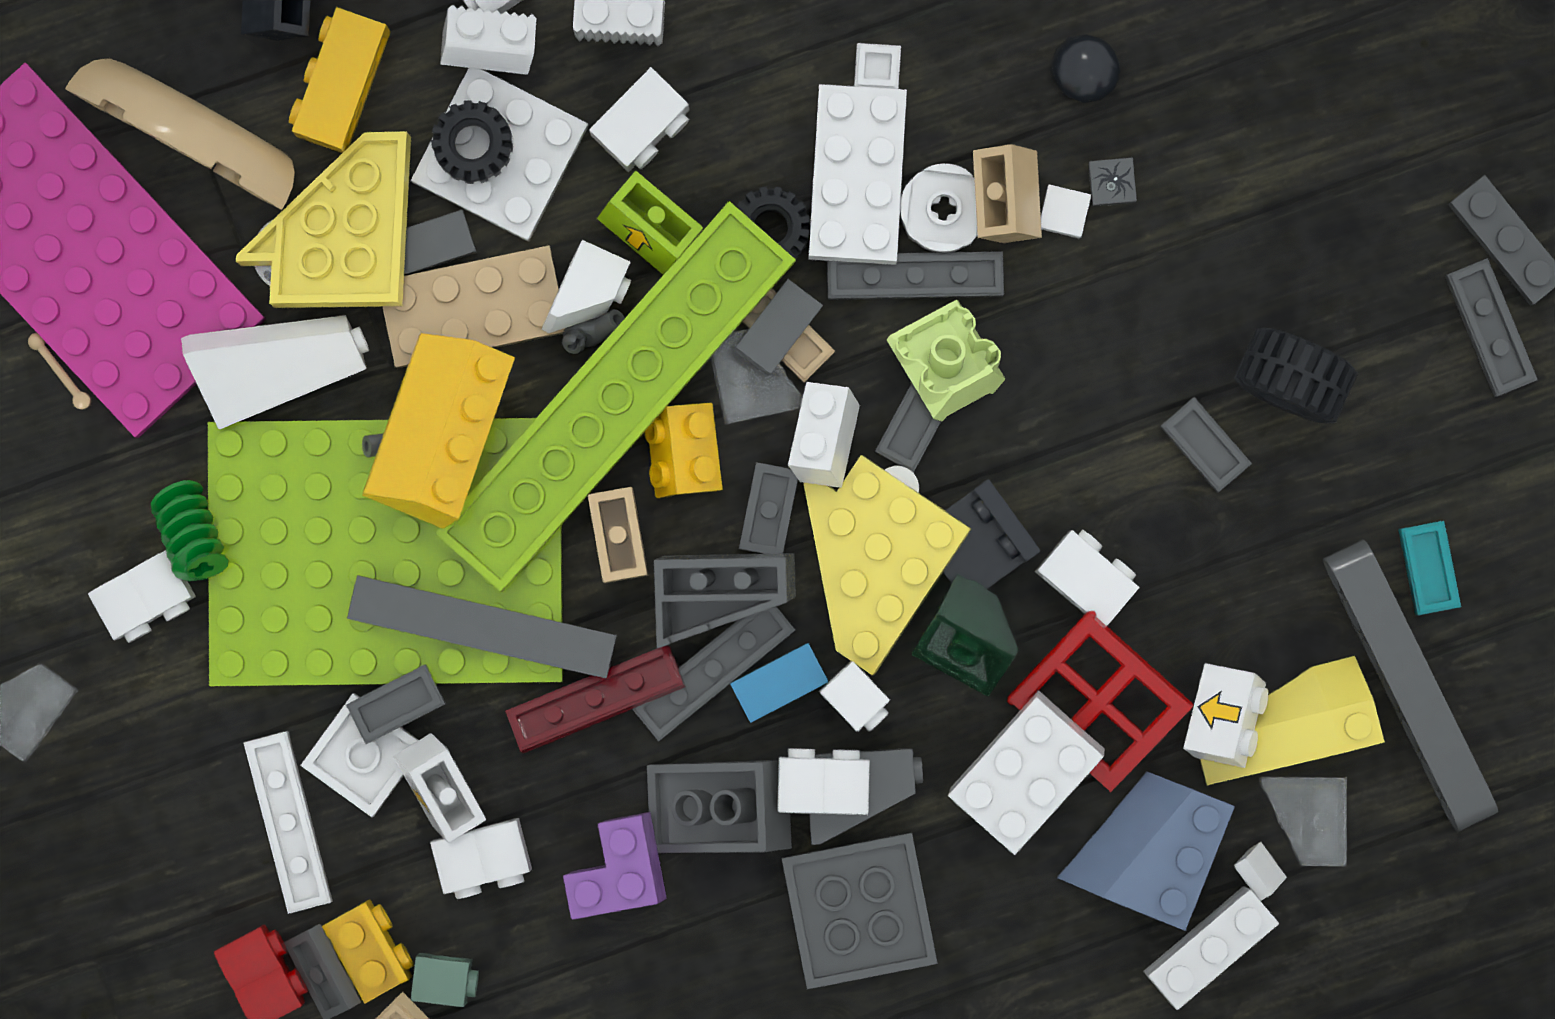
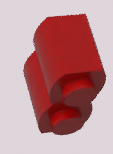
[214,924,308,1019]

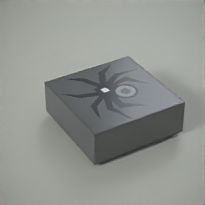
[1088,158,1137,207]

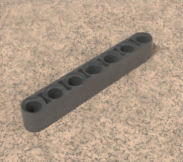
[1323,539,1498,832]

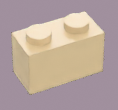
[973,144,1042,243]
[588,487,649,583]

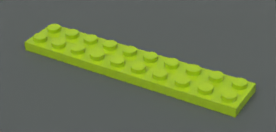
[435,201,796,592]

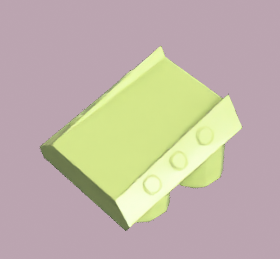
[887,300,1005,422]

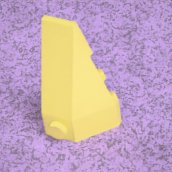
[1200,656,1385,785]

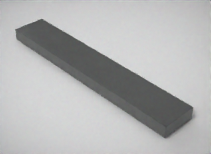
[347,575,617,679]

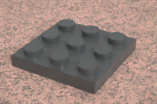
[782,832,938,989]

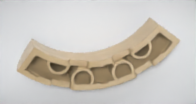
[65,58,295,210]

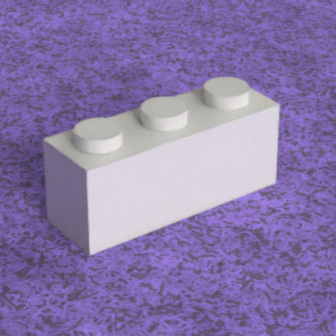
[1143,886,1279,1010]

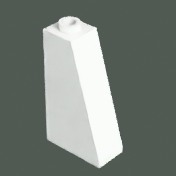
[181,315,369,429]

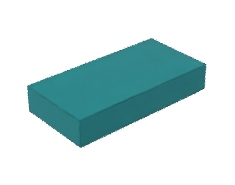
[1398,521,1461,615]

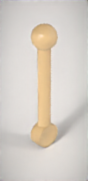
[28,333,91,409]

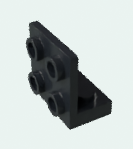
[943,479,1041,602]

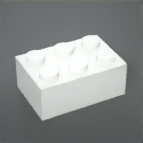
[948,690,1105,855]

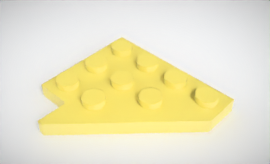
[236,131,411,308]
[804,455,972,675]

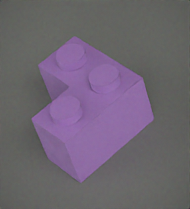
[563,812,667,920]

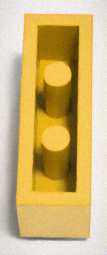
[289,7,390,153]

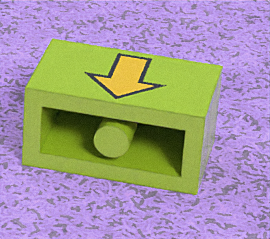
[597,171,703,275]

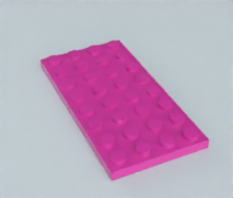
[0,63,266,438]

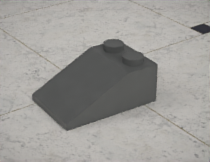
[647,760,792,853]

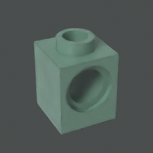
[411,953,479,1007]

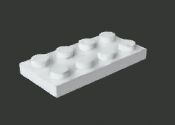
[809,84,907,265]

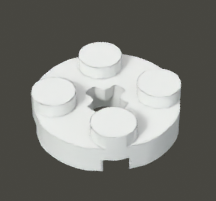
[900,164,978,253]

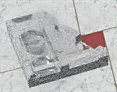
[710,329,804,425]

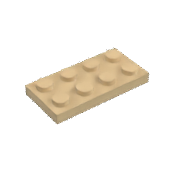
[382,246,565,368]

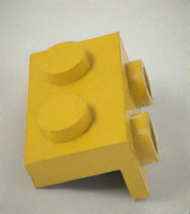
[644,403,723,498]

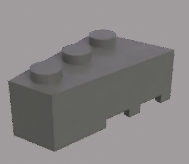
[654,553,796,648]

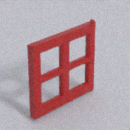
[1007,611,1194,792]

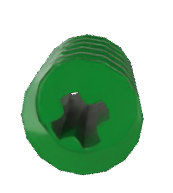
[151,480,229,581]

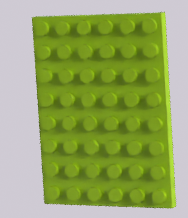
[208,418,563,686]

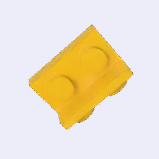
[322,899,414,1004]

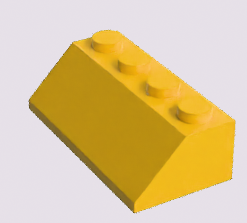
[362,333,515,529]

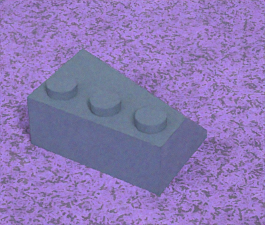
[1057,771,1235,931]

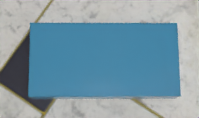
[730,643,828,723]

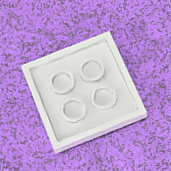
[411,68,589,242]

